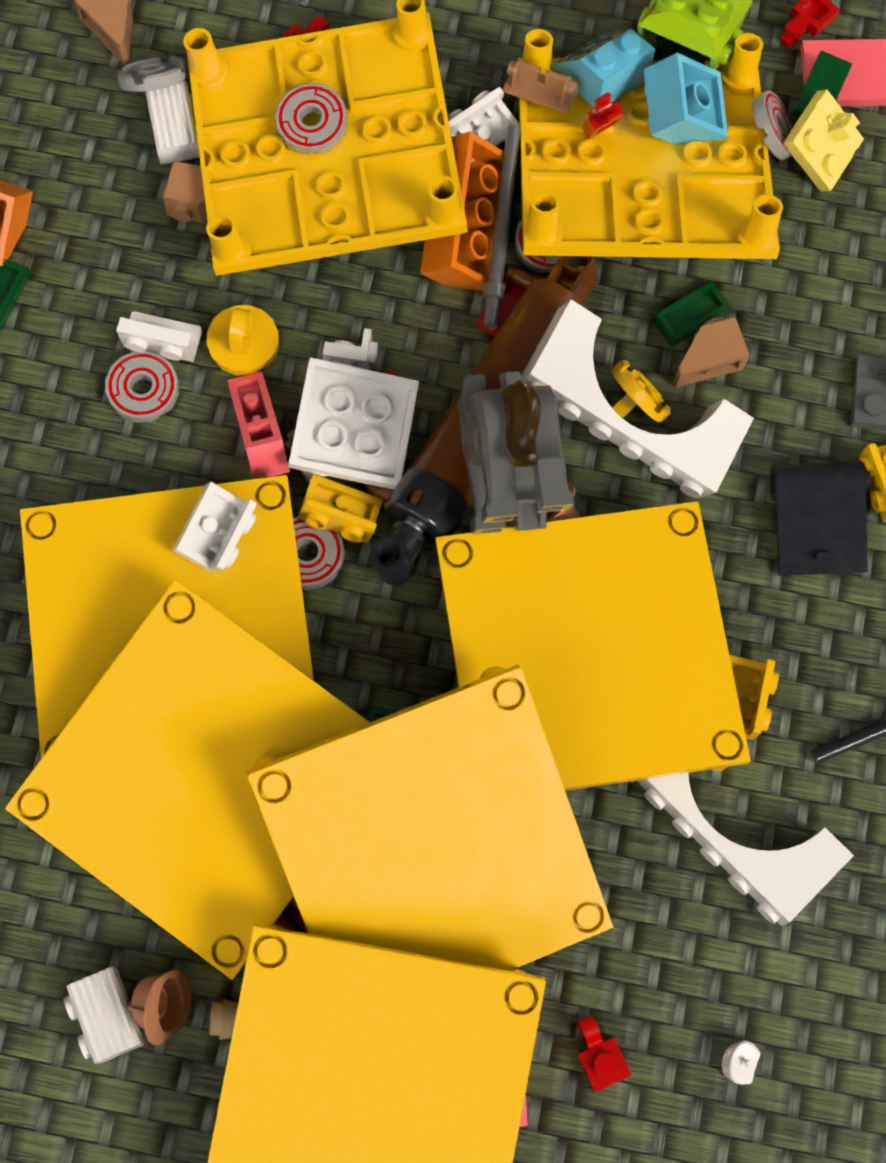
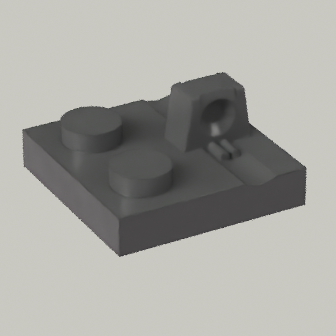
[850,355,886,431]

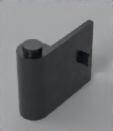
[769,462,871,576]

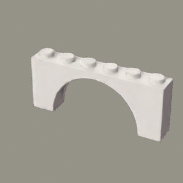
[521,299,754,499]
[630,773,854,926]

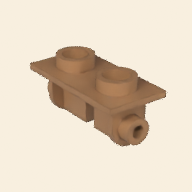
[502,59,580,114]

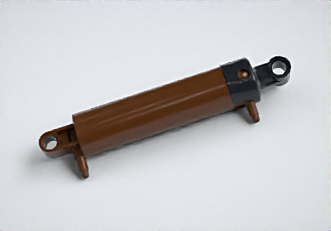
[366,256,599,586]

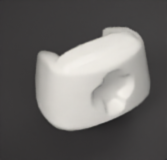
[722,1040,760,1085]

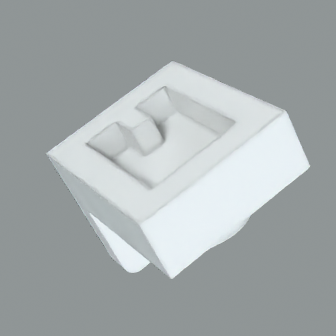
[323,328,378,370]

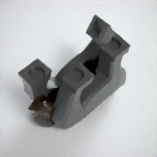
[457,371,574,535]

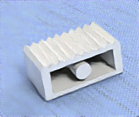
[145,81,200,165]
[64,967,145,1064]

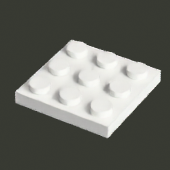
[288,357,419,489]

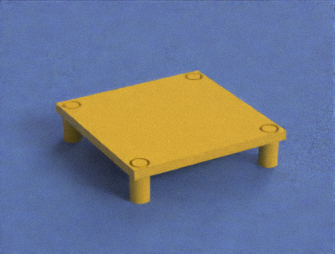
[183,0,468,276]
[518,29,783,259]
[20,475,314,759]
[435,501,751,791]
[5,579,370,980]
[246,664,613,971]
[208,924,546,1163]

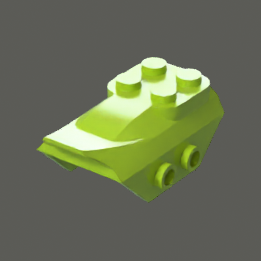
[637,0,753,70]

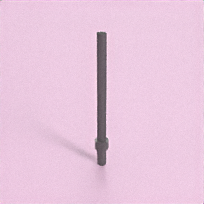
[483,125,521,329]

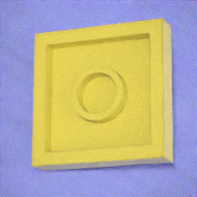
[783,89,864,192]

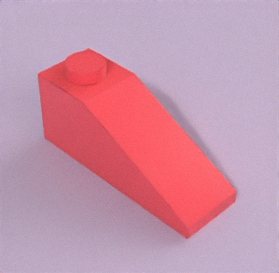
[227,371,290,479]

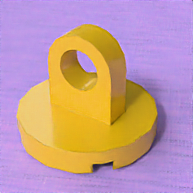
[207,305,279,376]
[611,360,671,423]

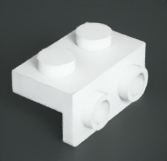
[448,87,519,163]
[116,311,202,362]
[172,482,257,573]

